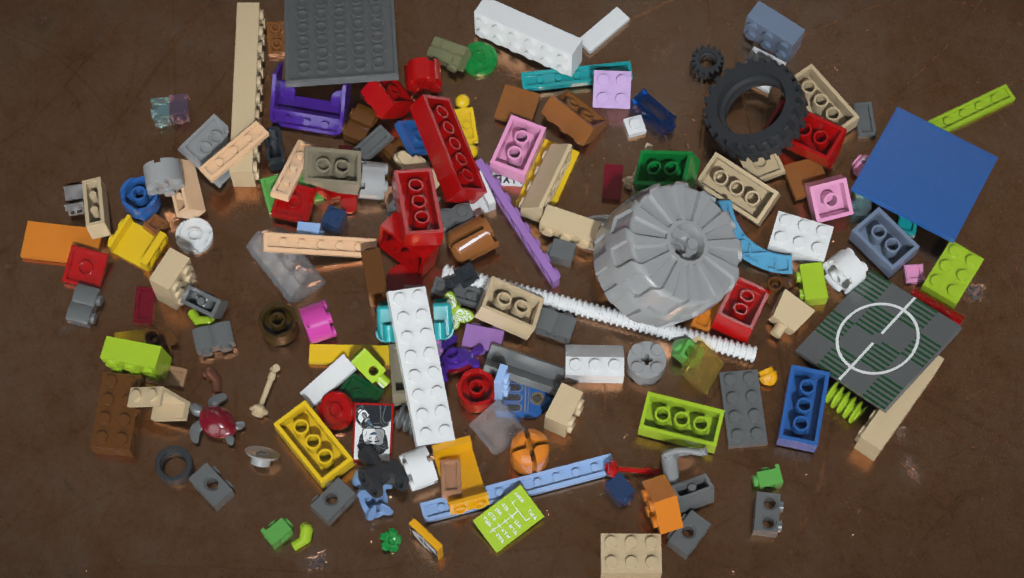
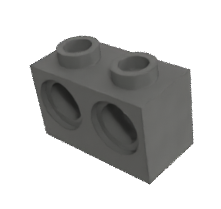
[752,491,784,538]

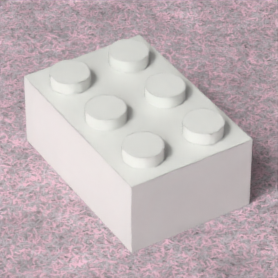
[767,211,834,265]

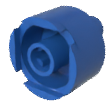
[120,176,162,221]

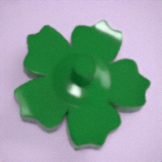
[379,528,402,552]

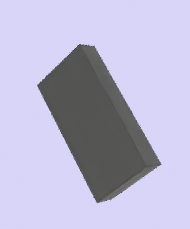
[852,101,877,139]
[353,124,394,161]

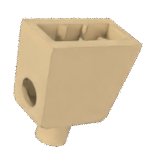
[768,289,815,338]

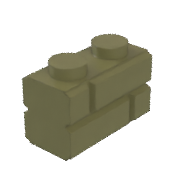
[427,36,471,72]

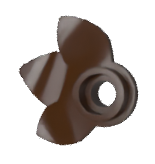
[145,328,177,358]

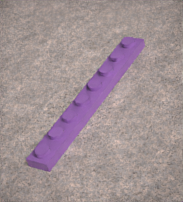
[475,158,561,289]

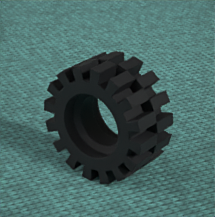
[690,45,724,81]

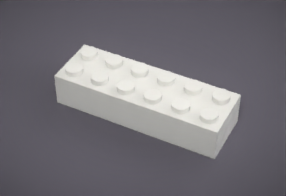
[474,0,583,77]

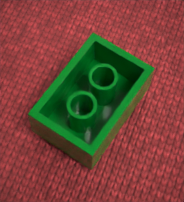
[633,150,701,191]

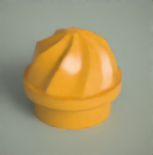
[758,366,777,386]

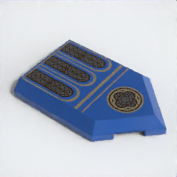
[496,381,554,419]

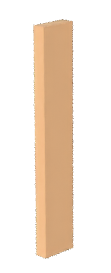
[263,232,377,258]

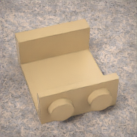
[127,386,190,422]

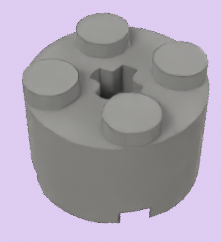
[143,157,185,197]
[357,161,388,200]
[626,341,666,386]

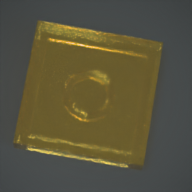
[680,340,724,395]

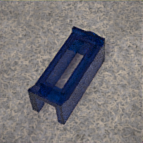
[630,89,677,136]

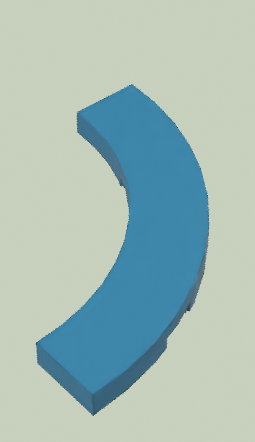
[715,200,793,274]

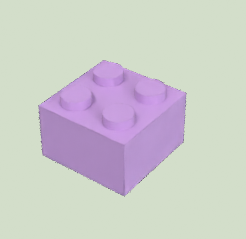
[592,70,631,109]

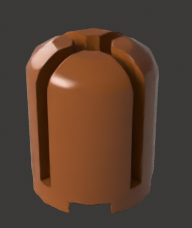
[446,213,500,264]

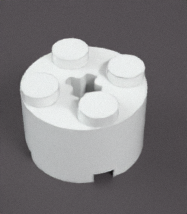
[823,248,868,294]
[398,445,438,492]

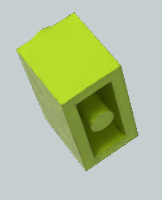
[795,262,828,306]

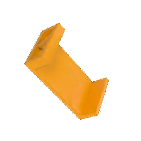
[431,435,489,515]

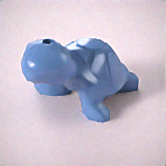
[351,468,393,521]

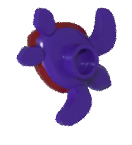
[439,335,484,382]

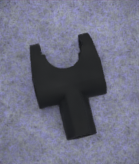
[358,446,409,498]

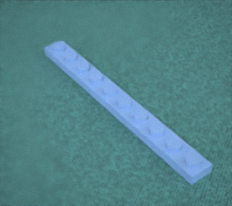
[420,453,613,524]

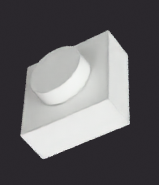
[623,115,646,138]

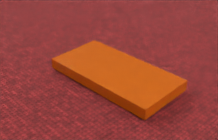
[20,221,102,263]

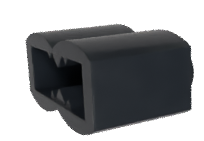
[264,126,286,171]

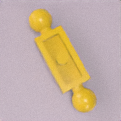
[454,94,478,158]

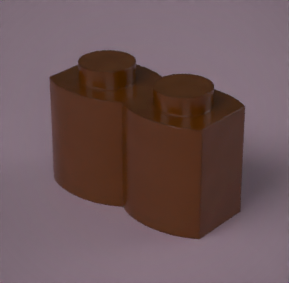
[341,103,379,145]

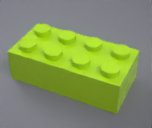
[637,391,725,454]

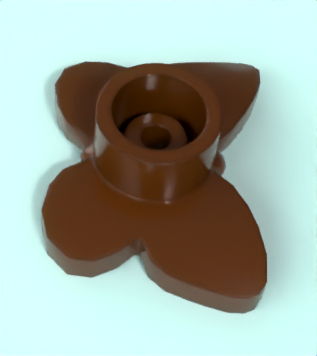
[759,272,796,309]

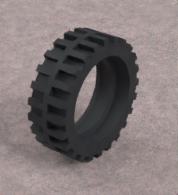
[703,58,809,162]

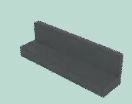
[483,343,565,395]

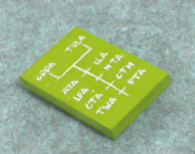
[473,485,544,553]

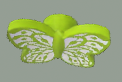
[443,291,474,330]

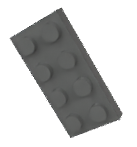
[718,369,768,449]

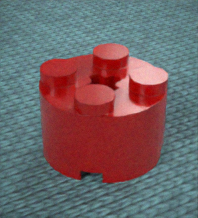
[404,57,443,96]
[457,368,495,413]

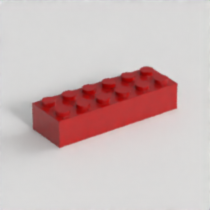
[409,94,487,204]

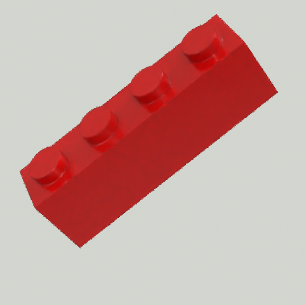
[762,99,847,169]

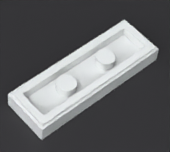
[580,7,630,54]
[300,354,357,408]

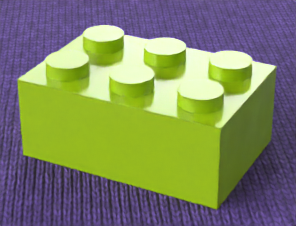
[920,242,984,310]
[100,336,172,381]

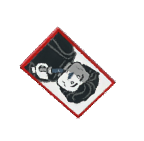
[352,403,394,462]

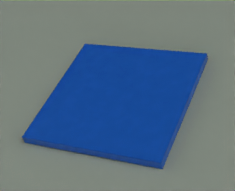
[850,107,998,243]

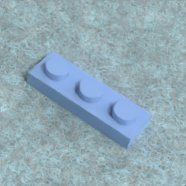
[494,363,511,402]

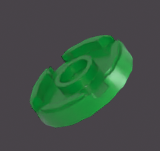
[465,41,498,77]

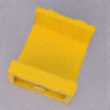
[107,214,169,272]

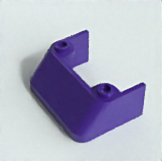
[270,62,351,135]

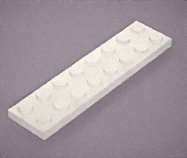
[386,286,455,447]

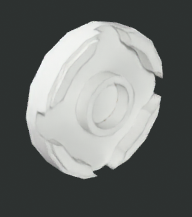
[175,217,214,255]

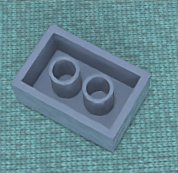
[743,1,805,62]
[849,207,920,278]

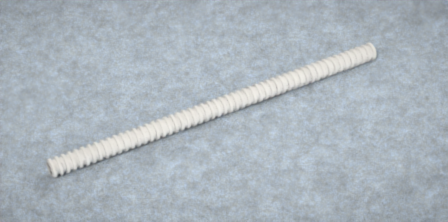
[441,264,758,363]

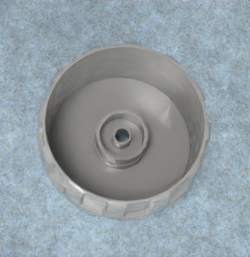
[593,181,742,328]

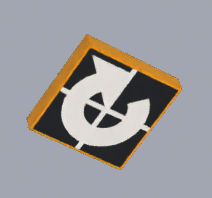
[409,519,444,561]

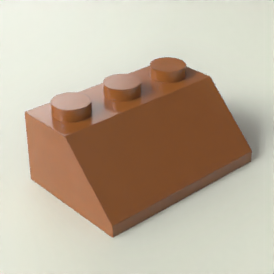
[541,89,610,146]

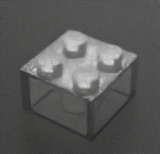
[469,399,528,455]

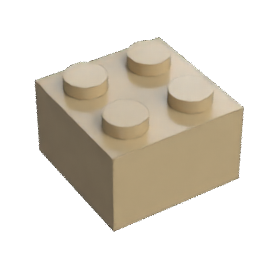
[544,383,585,438]

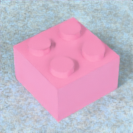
[804,174,854,223]

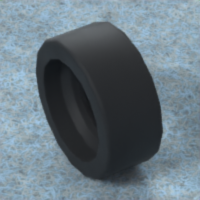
[155,446,194,485]

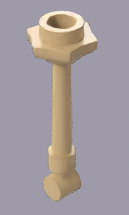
[622,142,654,190]
[249,364,280,418]

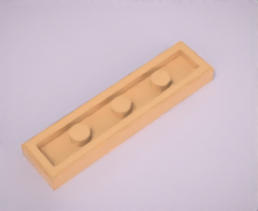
[199,120,269,183]
[270,139,316,202]

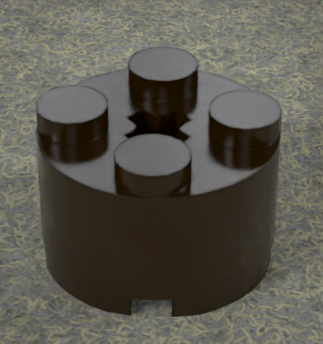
[258,301,299,346]

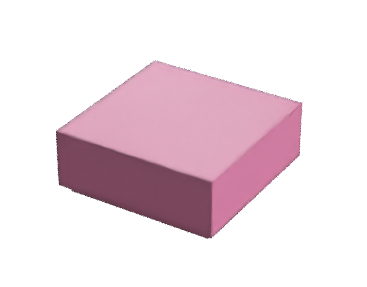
[903,264,925,285]

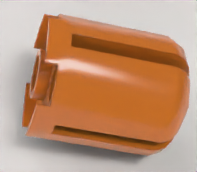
[510,428,550,476]

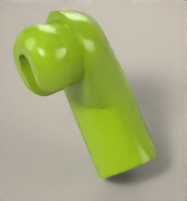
[187,309,216,328]
[290,522,313,551]

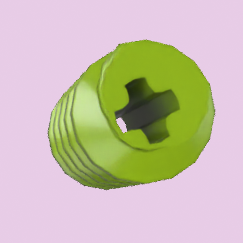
[825,381,868,424]

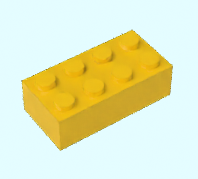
[273,400,354,489]

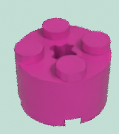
[299,299,337,344]

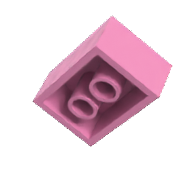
[490,115,546,184]

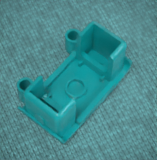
[375,298,455,342]

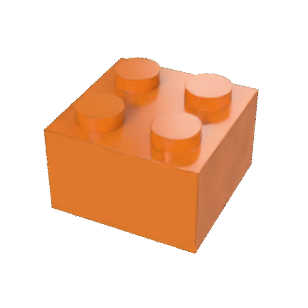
[641,474,683,535]

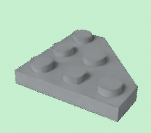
[178,114,231,188]

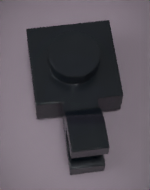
[444,262,480,291]

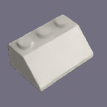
[565,345,624,383]

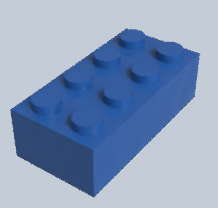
[776,364,830,453]

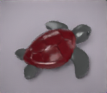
[189,393,245,446]

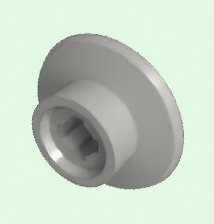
[245,446,280,467]

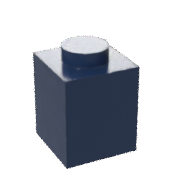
[321,205,348,236]
[604,472,635,507]

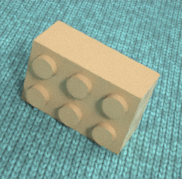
[149,248,197,310]
[474,276,544,340]
[600,533,662,578]

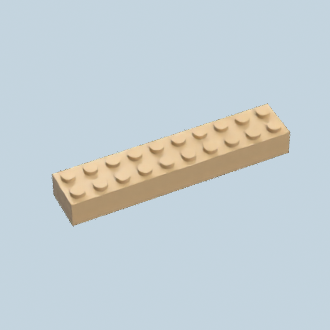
[229,2,266,187]

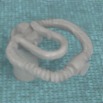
[661,447,708,485]

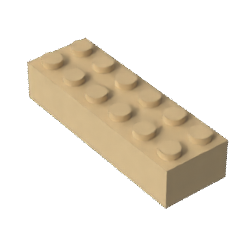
[854,355,944,461]

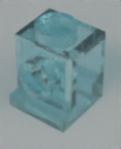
[151,97,172,128]
[850,193,872,222]

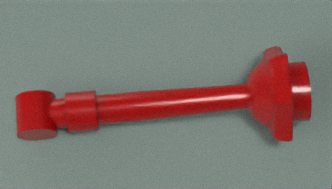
[605,459,662,478]

